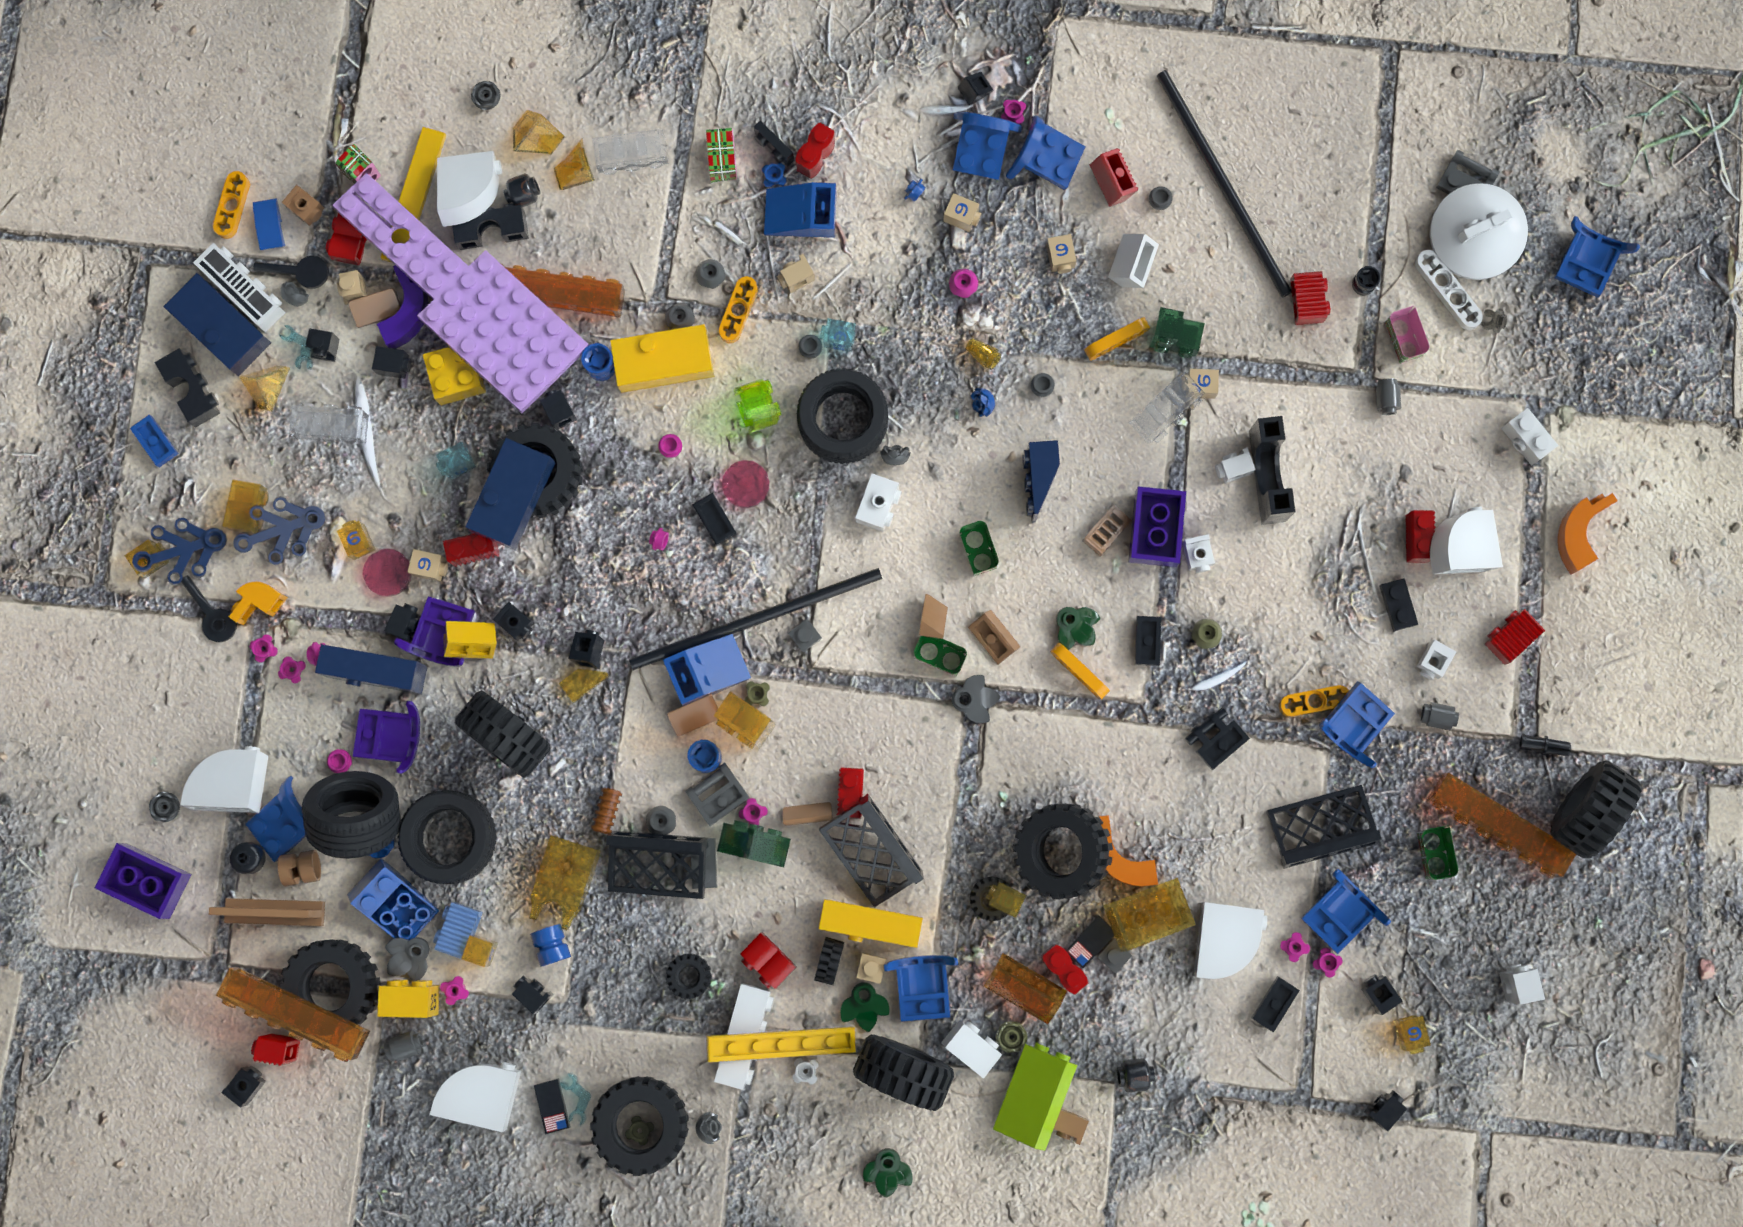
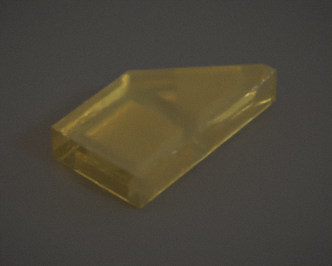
[559,669,610,703]

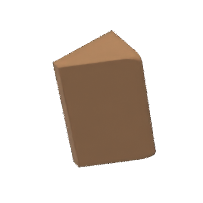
[348,288,401,328]
[919,594,948,639]
[968,610,1020,665]
[667,694,722,737]
[783,802,833,826]

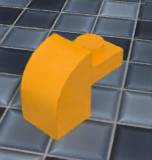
[229,582,288,625]

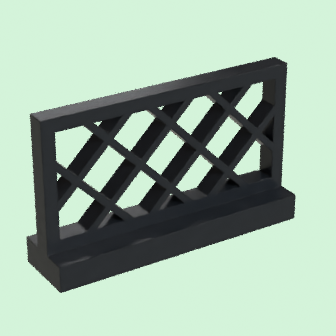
[1266,785,1382,869]
[819,794,924,908]
[606,831,709,899]

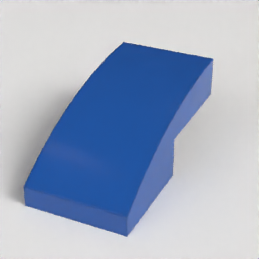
[253,198,285,250]

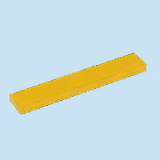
[380,127,447,263]
[706,1026,856,1062]

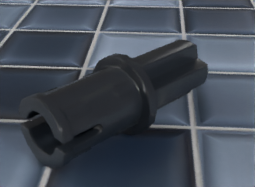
[1519,734,1571,756]

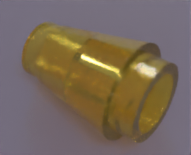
[965,338,1002,370]

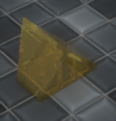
[513,110,565,155]
[553,138,595,190]
[239,365,290,412]

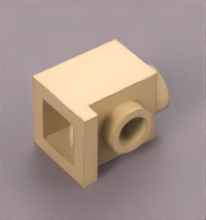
[777,254,815,294]
[337,270,367,305]

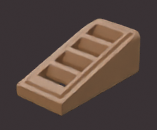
[1082,505,1132,557]

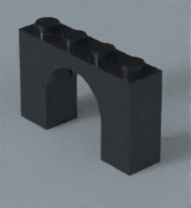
[1249,416,1296,525]

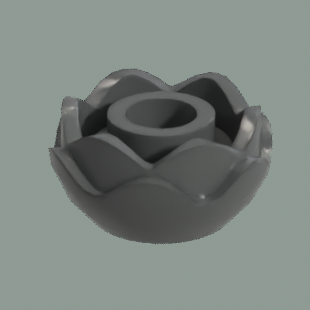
[471,81,501,110]
[696,259,725,289]
[280,282,309,307]
[665,303,695,330]
[880,445,911,465]
[149,792,180,822]
[646,806,676,835]
[696,1112,722,1144]

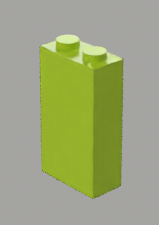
[993,1043,1077,1151]

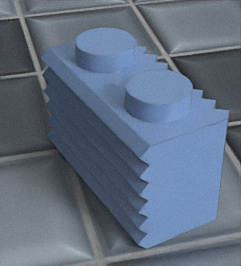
[433,902,483,959]

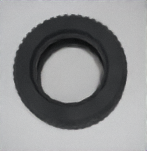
[796,368,888,464]
[302,771,401,859]
[397,790,497,884]

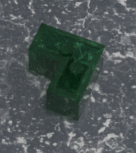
[1149,307,1205,358]
[717,820,791,868]

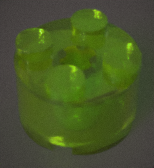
[734,379,781,433]

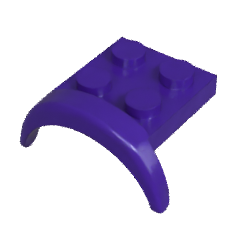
[394,596,475,667]
[353,701,420,774]

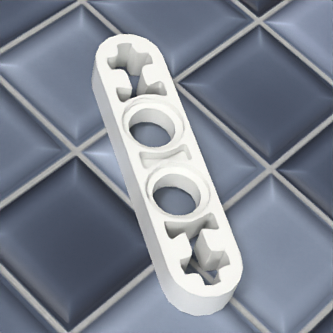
[1415,250,1483,330]

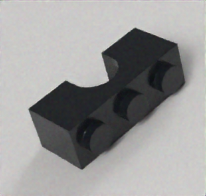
[452,203,529,250]
[154,348,220,428]

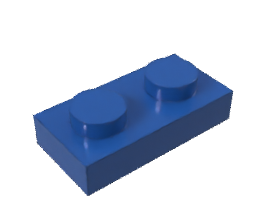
[130,415,179,468]

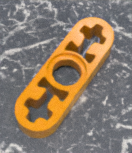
[213,171,250,239]
[719,276,758,343]
[1084,317,1150,361]
[1050,642,1110,700]
[1279,685,1349,717]

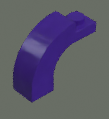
[377,265,429,349]

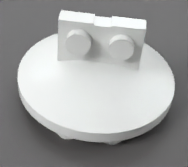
[1430,184,1528,280]

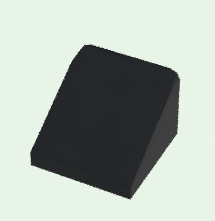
[958,72,994,105]

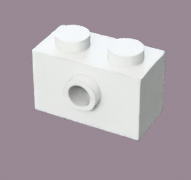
[1108,234,1159,288]
[1501,408,1559,466]
[855,474,902,532]
[1499,964,1545,1005]
[941,1020,1002,1079]

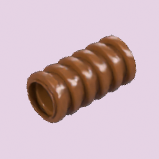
[591,787,622,834]

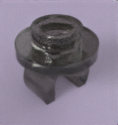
[1481,309,1507,333]

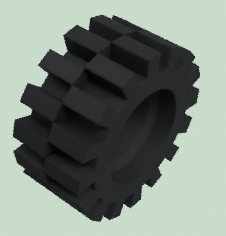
[970,876,1015,921]
[814,937,845,985]
[666,954,712,999]

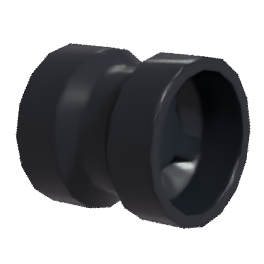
[1352,266,1381,296]

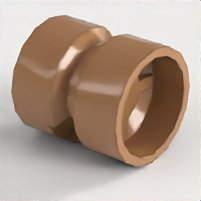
[278,850,321,887]

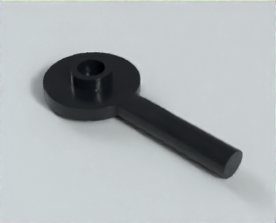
[253,256,329,289]
[181,575,237,643]

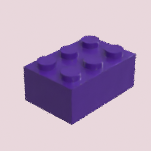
[1128,486,1187,567]
[94,843,192,919]

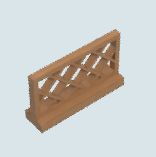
[209,898,326,926]

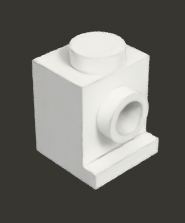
[1215,448,1256,484]
[1182,534,1215,573]
[1416,640,1456,680]

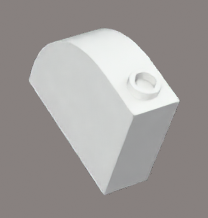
[437,151,502,227]
[1430,507,1503,574]
[180,746,268,813]
[1193,902,1267,979]
[430,1062,521,1132]

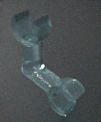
[279,325,313,370]
[560,1073,591,1126]

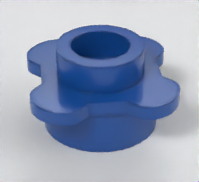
[762,163,787,188]
[904,179,926,202]

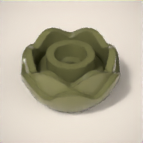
[1191,619,1222,649]
[996,1021,1028,1053]

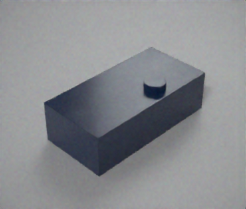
[163,273,271,377]
[465,438,555,551]
[315,644,428,695]

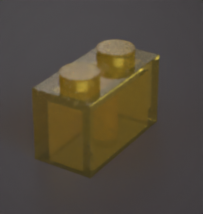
[222,480,269,534]

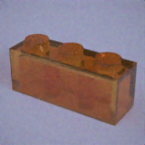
[983,953,1067,1024]

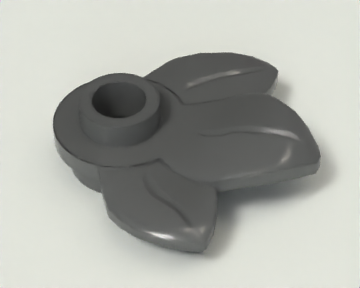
[952,675,1000,723]
[385,937,430,981]

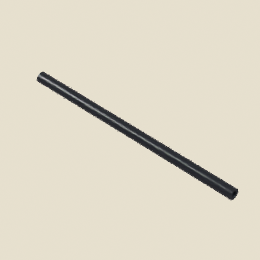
[1157,70,1292,298]
[629,568,883,670]

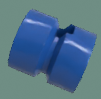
[581,343,615,381]
[687,739,722,773]
[530,924,571,967]

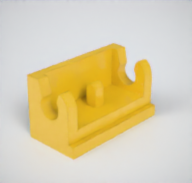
[443,621,497,659]

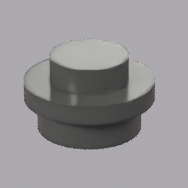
[1149,186,1173,210]
[799,335,822,359]
[1031,373,1055,397]

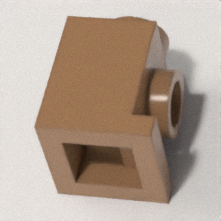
[282,184,325,226]
[1054,1108,1089,1145]

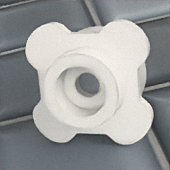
[793,1058,819,1085]

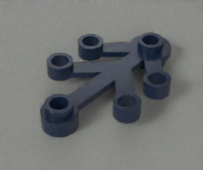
[233,496,325,565]
[132,518,227,586]

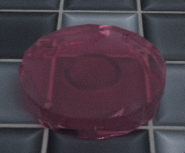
[722,460,770,508]
[363,549,412,597]

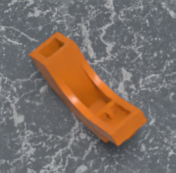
[1557,493,1618,575]
[1099,815,1158,886]

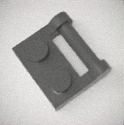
[1436,150,1500,194]
[685,762,750,826]

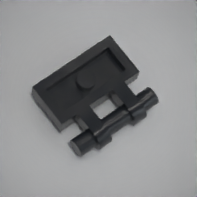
[1185,707,1250,770]

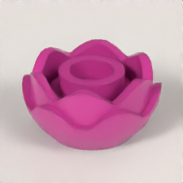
[949,268,978,298]

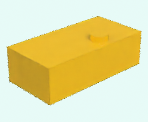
[610,324,715,393]
[819,899,923,948]

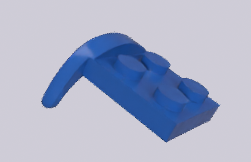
[953,111,1022,180]
[1006,115,1086,190]
[1554,216,1640,298]
[1319,681,1395,768]
[246,776,306,862]
[1301,869,1391,954]
[884,955,958,1022]

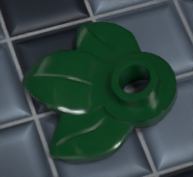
[1056,607,1100,650]
[840,982,890,1032]
[863,1148,913,1198]

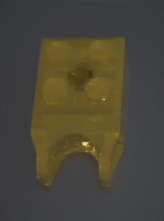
[529,835,601,931]

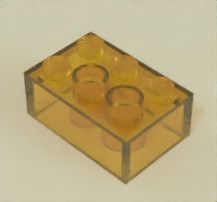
[714,691,776,749]
[1103,878,1196,952]

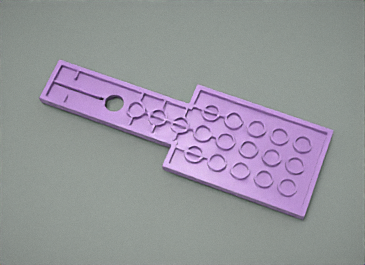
[333,173,589,414]

